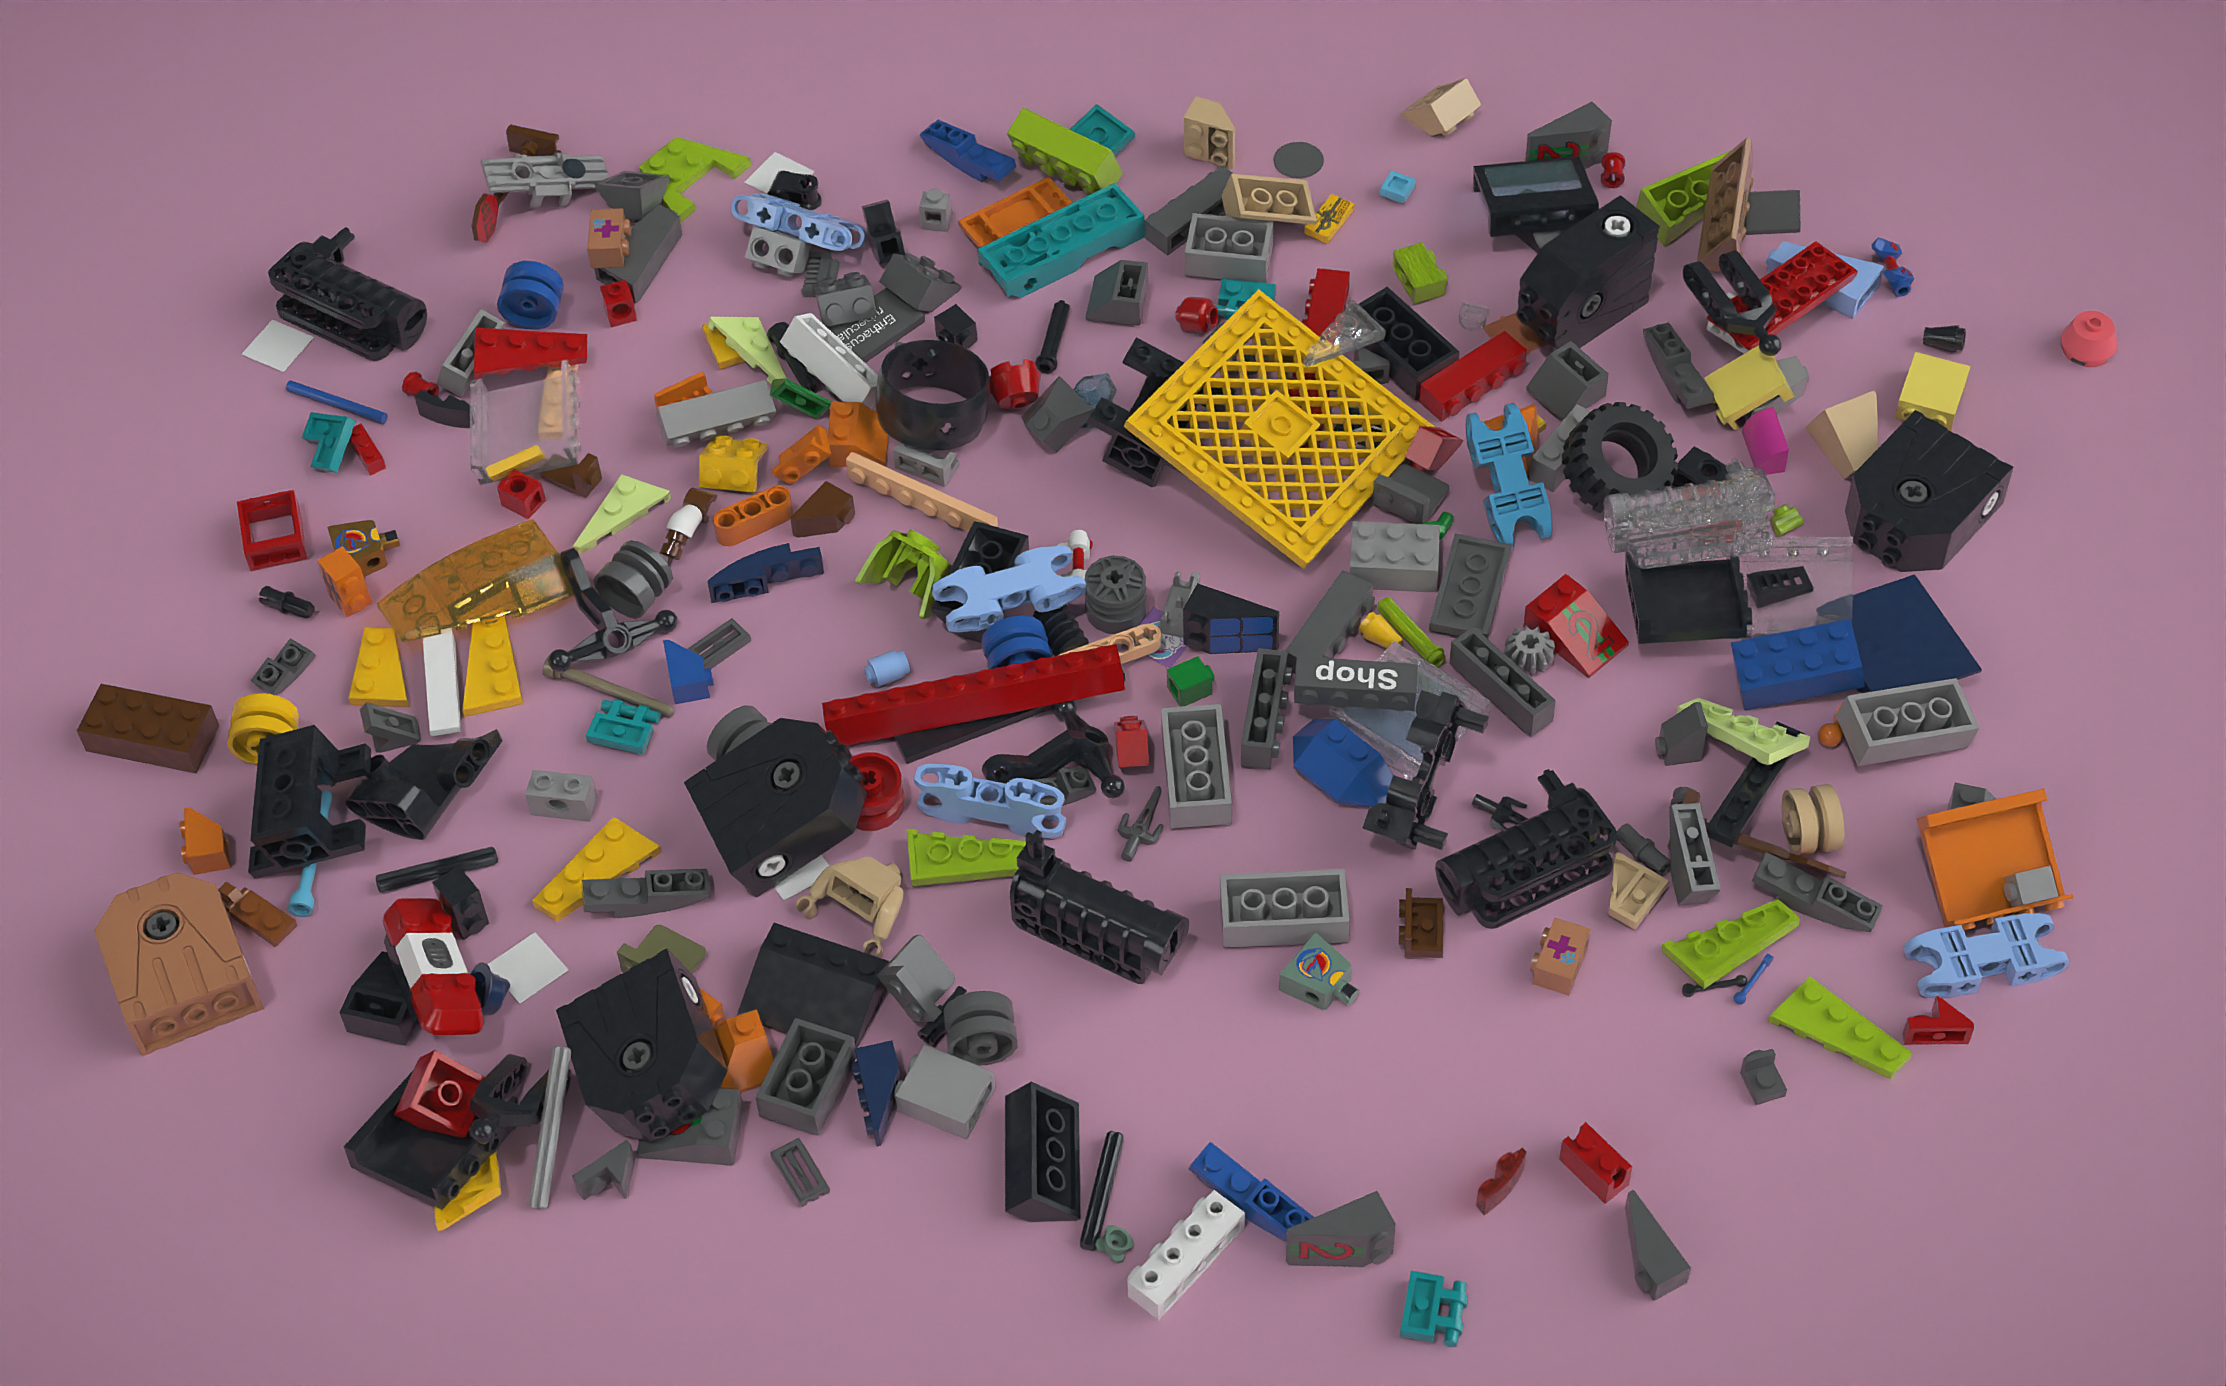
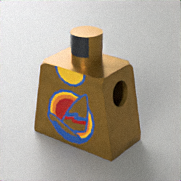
[327,519,400,577]

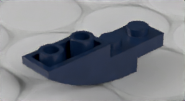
[707,543,824,603]

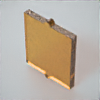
[1483,312,1548,355]

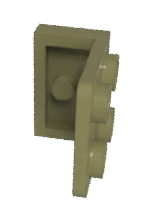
[617,924,707,974]

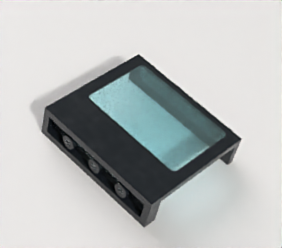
[1473,156,1599,237]

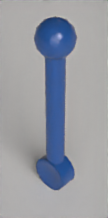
[1733,953,1774,1005]

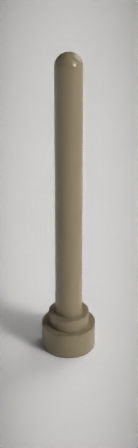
[542,656,674,717]

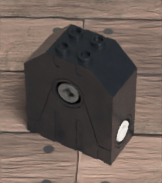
[1516,195,1660,349]
[1845,410,2014,572]
[684,718,867,897]
[556,948,728,1142]

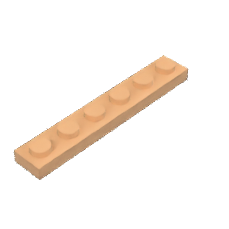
[846,452,998,532]

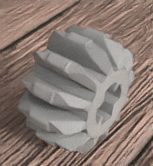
[1504,625,1555,676]

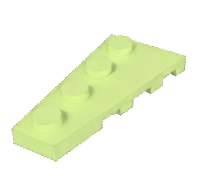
[1677,698,1810,765]

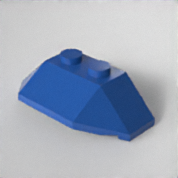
[1293,719,1393,807]

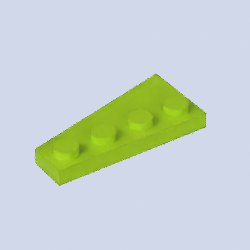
[907,829,1026,887]
[1662,899,1800,989]
[1768,976,1912,1079]

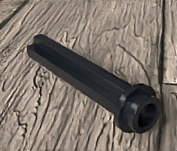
[1035,300,1070,374]

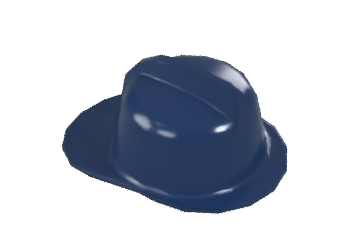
[470,962,510,1016]

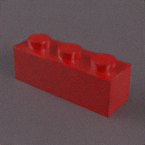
[349,423,386,476]

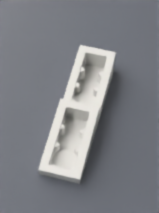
[422,627,461,736]

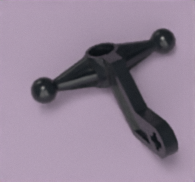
[548,548,678,672]
[982,701,1125,799]

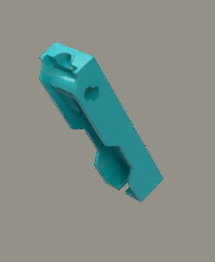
[978,183,1145,298]

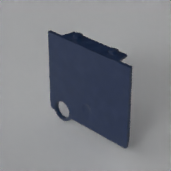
[1815,574,1982,693]

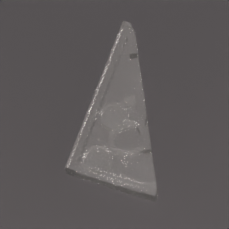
[1303,299,1386,367]

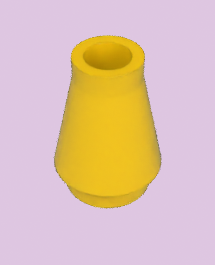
[1358,612,1404,653]

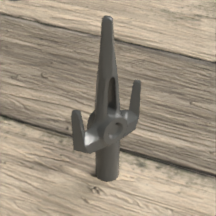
[1117,786,1163,862]

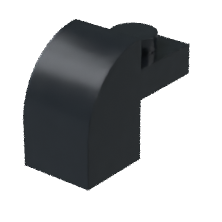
[861,199,905,264]

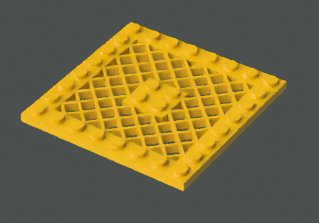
[1124,289,1434,569]

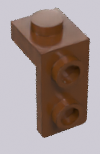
[540,453,602,498]

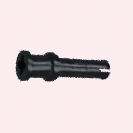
[767,322,820,393]

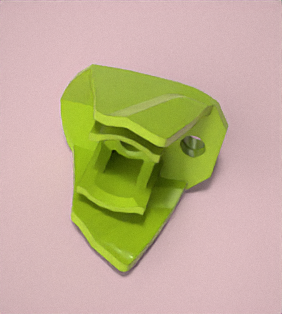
[855,529,952,619]

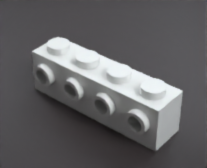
[780,313,878,409]
[1127,1190,1245,1320]

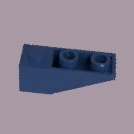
[851,1040,901,1147]

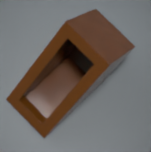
[790,481,855,538]

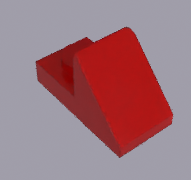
[1903,996,1974,1045]

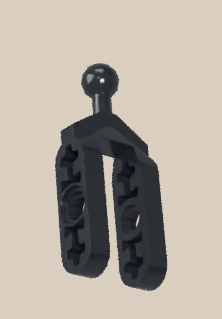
[1683,250,1781,356]
[469,1053,571,1144]

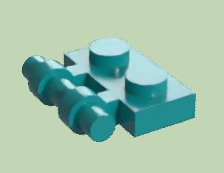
[1216,278,1276,320]
[586,699,661,755]
[1400,1270,1468,1347]

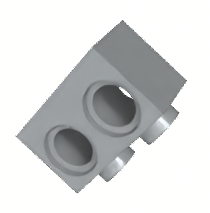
[745,226,811,277]

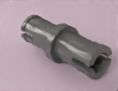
[1616,823,1671,876]

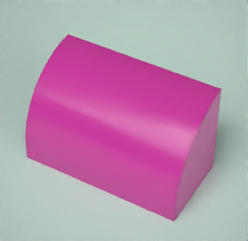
[1742,407,1789,476]

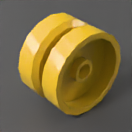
[227,693,299,765]

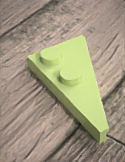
[573,474,671,555]

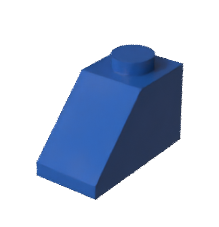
[663,640,714,704]

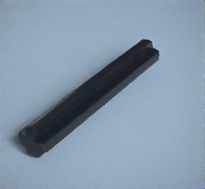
[375,846,498,892]
[1080,1131,1124,1251]

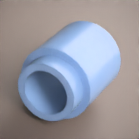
[864,650,910,687]

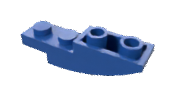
[920,119,1017,182]
[1189,1141,1314,1241]

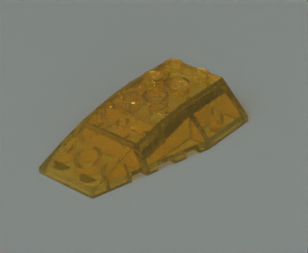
[377,519,574,642]

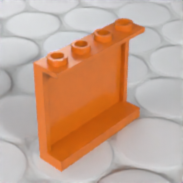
[1916,788,2074,930]

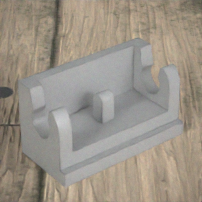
[893,442,960,487]
[1158,571,1200,637]

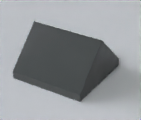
[1744,190,1800,235]

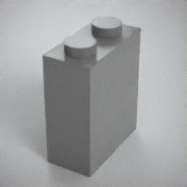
[894,1044,995,1140]

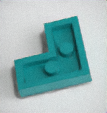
[301,412,355,473]

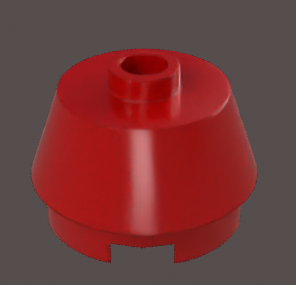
[989,359,1041,409]

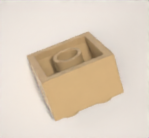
[1401,78,1481,136]

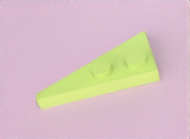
[707,317,787,384]

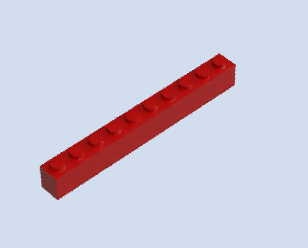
[822,644,1126,746]

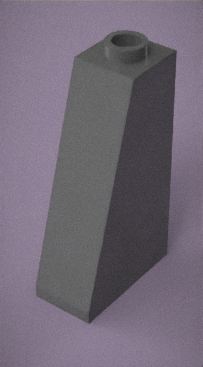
[594,204,682,303]

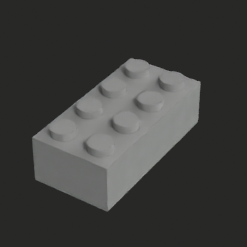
[1836,678,1980,766]
[1161,704,1232,828]
[1220,869,1350,948]

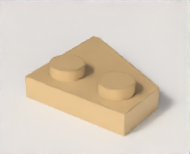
[1608,852,1669,930]

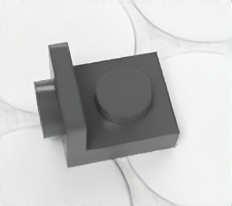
[1740,1049,1787,1105]

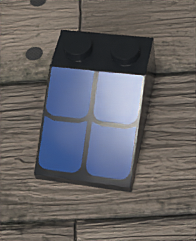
[1183,583,1279,654]

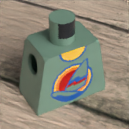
[1279,933,1359,1010]

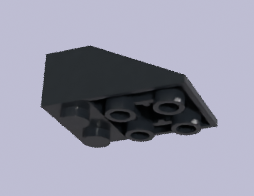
[339,951,415,1046]

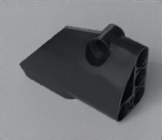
[345,729,503,840]

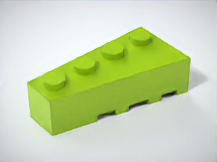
[1636,150,1731,247]

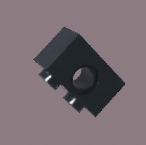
[1672,446,1742,499]

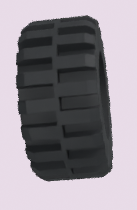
[1562,402,1678,517]

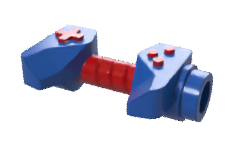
[1871,237,1915,297]

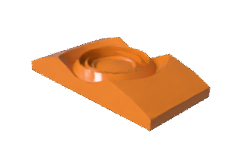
[958,176,1072,248]

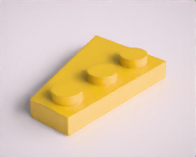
[348,627,409,707]

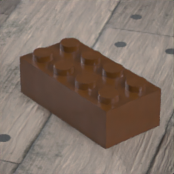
[77,684,219,773]

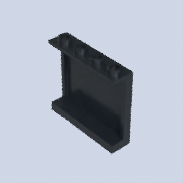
[1625,544,1752,644]
[344,1071,518,1210]

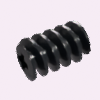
[1033,604,1089,656]

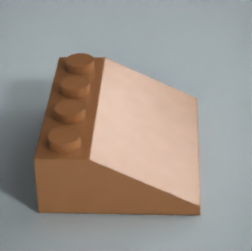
[1697,138,1754,274]

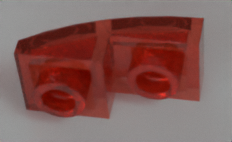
[1476,1147,1527,1215]

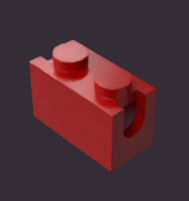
[1559,1122,1632,1204]

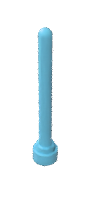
[287,790,333,917]

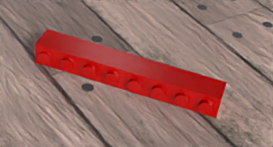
[1288,268,1350,448]

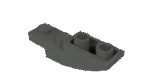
[1643,323,1714,409]
[1751,852,1883,932]
[581,868,711,918]

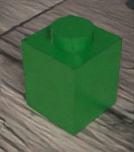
[1167,656,1215,707]

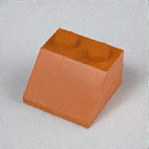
[828,402,889,467]

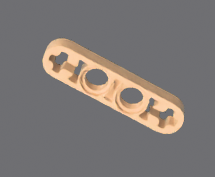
[1058,623,1162,664]

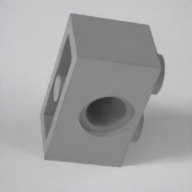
[525,770,597,822]

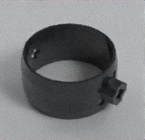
[875,340,990,451]

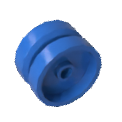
[497,261,564,330]
[981,615,1053,669]

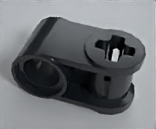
[768,170,822,210]

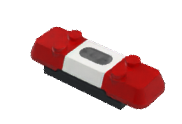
[382,898,484,1036]

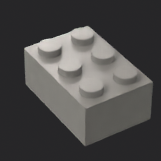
[1185,213,1274,283]
[1350,521,1440,592]

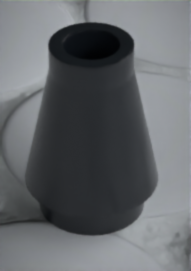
[1923,325,1966,352]

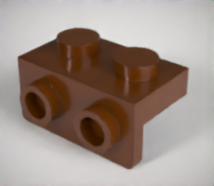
[1399,888,1443,958]

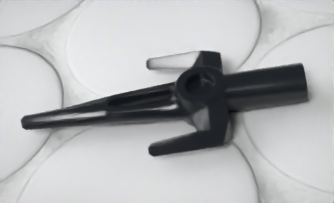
[1472,794,1528,831]

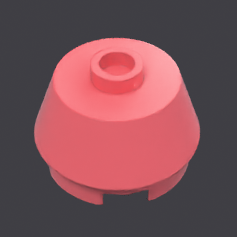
[2061,311,2118,367]

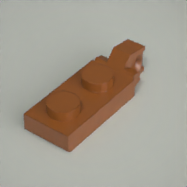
[218,882,298,947]

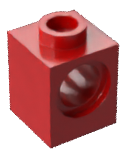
[600,280,637,328]
[497,469,546,519]

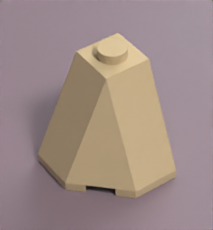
[1806,390,1879,479]

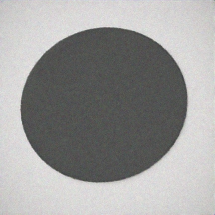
[1274,142,1324,178]

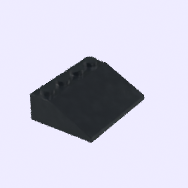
[737,922,889,1048]

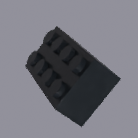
[1344,287,1460,400]

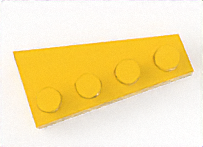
[463,606,523,717]
[532,817,661,922]

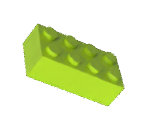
[1006,107,1123,195]

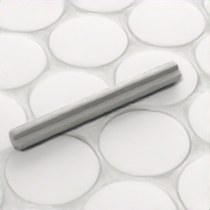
[529,1046,571,1209]

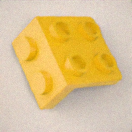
[699,435,767,493]

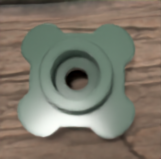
[1095,1225,1134,1263]

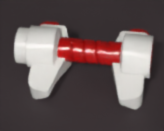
[1057,530,1093,591]

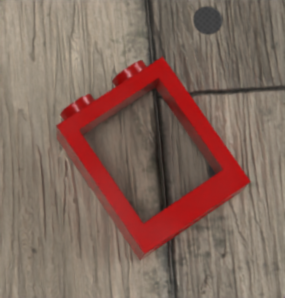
[237,489,308,571]

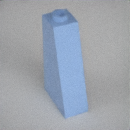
[1766,241,1884,319]

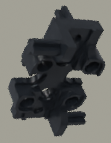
[1362,690,1489,850]

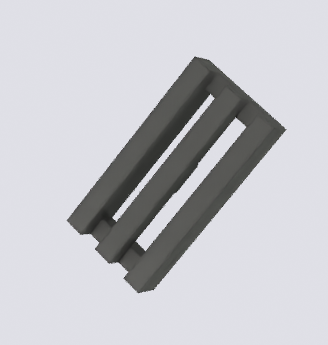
[688,618,751,669]
[770,1138,830,1207]

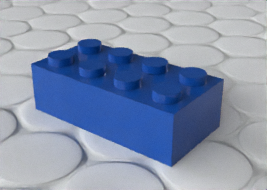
[1731,619,1865,711]

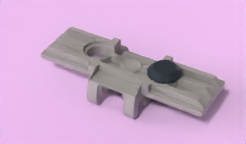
[481,153,609,207]

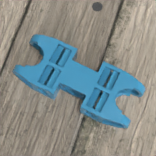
[1465,403,1552,547]

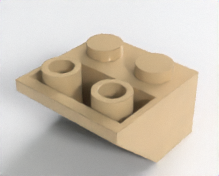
[1183,96,1235,169]

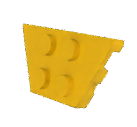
[434,1151,501,1231]

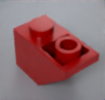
[1114,716,1149,768]

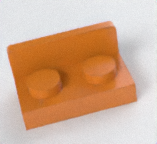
[772,425,831,485]

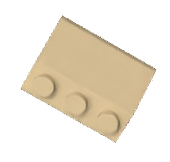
[1221,173,1317,225]

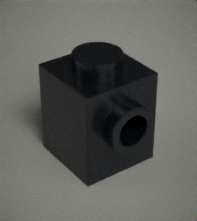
[934,304,977,349]

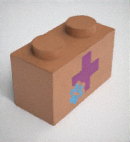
[587,208,631,268]
[1530,917,1591,996]

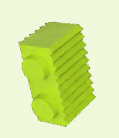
[1392,242,1448,304]

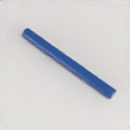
[286,380,387,424]

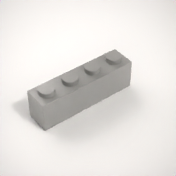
[656,380,776,448]

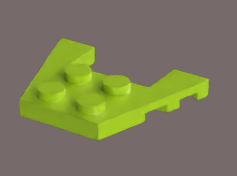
[639,137,751,223]

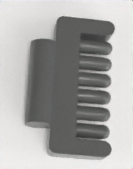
[801,252,840,297]

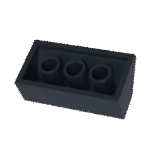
[931,521,1029,643]
[1005,1081,1080,1222]

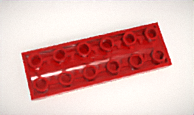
[1706,241,1858,351]

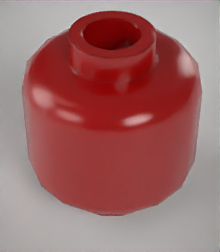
[1175,297,1218,334]

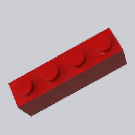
[1419,330,1527,422]

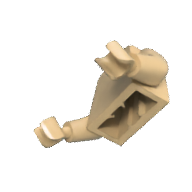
[796,856,903,958]

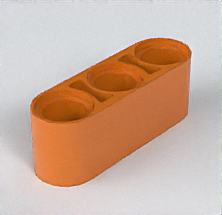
[713,486,793,547]

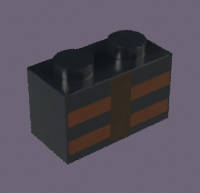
[432,866,489,940]

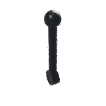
[1682,975,1747,997]

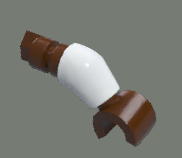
[659,487,718,567]

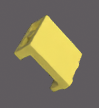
[1704,345,1795,431]
[1895,352,1971,431]

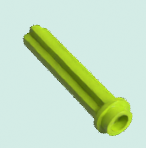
[1378,597,1446,668]

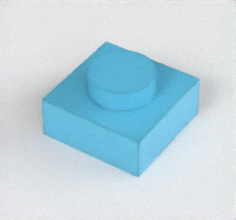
[1380,171,1416,204]

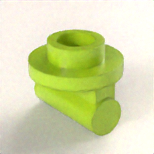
[1769,503,1804,537]

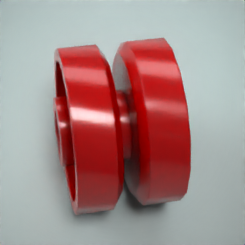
[850,752,905,831]

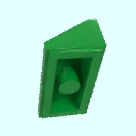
[770,378,832,419]

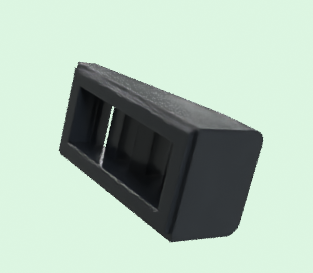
[1747,566,1814,608]

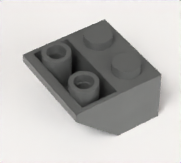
[879,253,962,312]
[1086,260,1149,325]
[1526,341,1609,421]

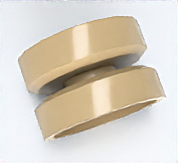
[1781,784,1845,856]

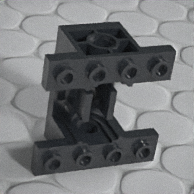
[1087,337,1236,487]
[248,725,372,879]

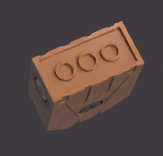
[94,872,264,1056]

